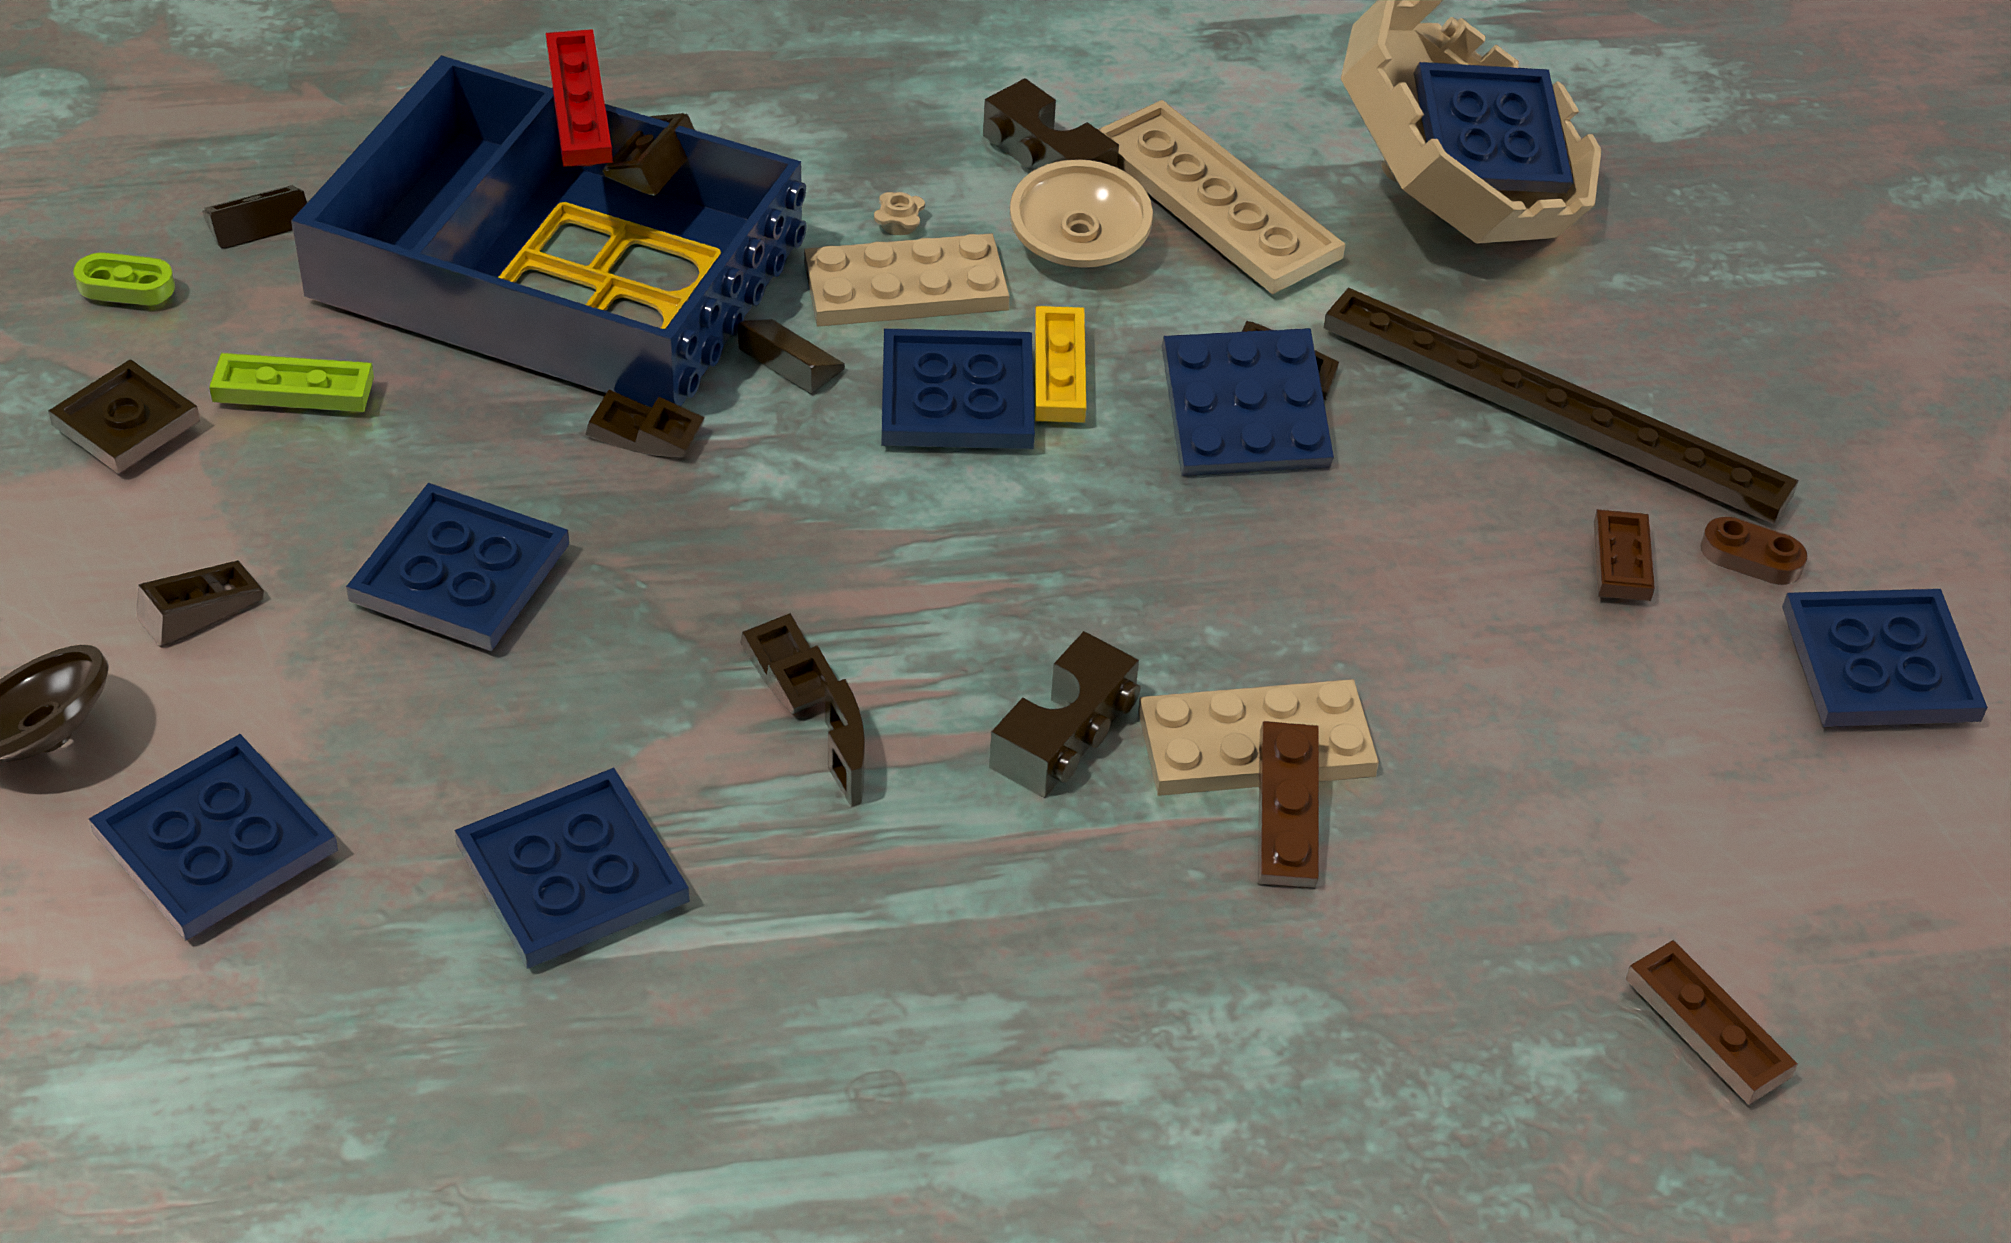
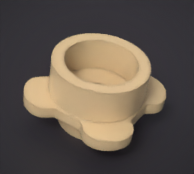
[874,192,925,235]

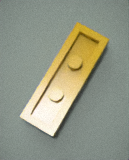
[1035,306,1086,423]

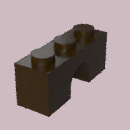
[983,78,1119,171]
[989,631,1141,798]

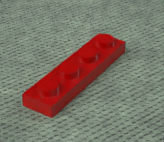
[546,29,613,167]

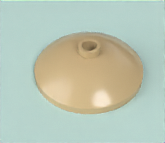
[1010,160,1153,268]

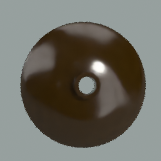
[0,645,109,763]

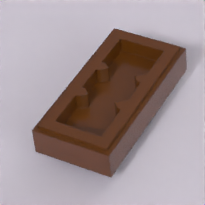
[1594,509,1655,601]

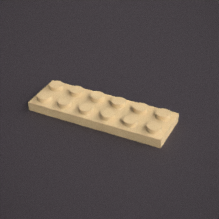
[1098,100,1345,295]

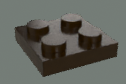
[48,359,200,474]

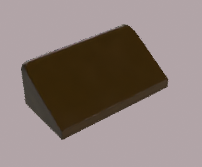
[603,113,695,195]
[202,185,307,248]
[738,319,845,394]

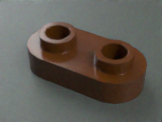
[1700,517,1807,585]

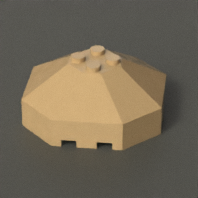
[1340,0,1601,243]

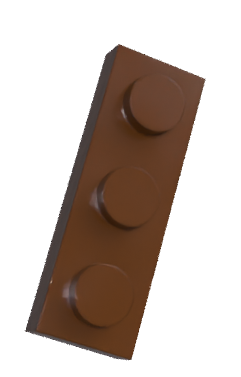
[1258,721,1319,889]
[1626,940,1798,1105]

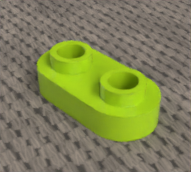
[73,253,175,306]

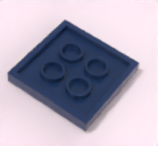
[1413,62,1573,193]
[881,328,1035,449]
[1161,328,1334,476]
[346,483,569,651]
[1782,589,1988,727]
[89,734,338,941]
[455,768,690,969]

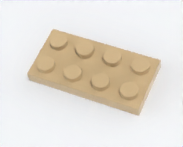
[804,233,1009,327]
[1138,679,1379,796]

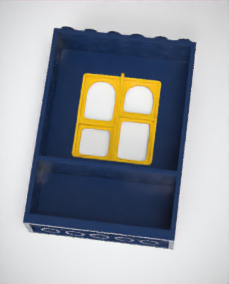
[291,55,807,407]

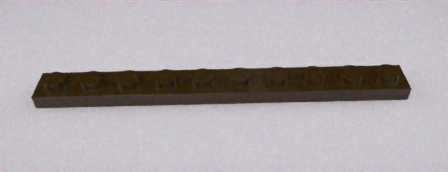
[1323,287,1799,525]

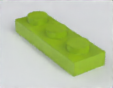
[209,353,374,412]

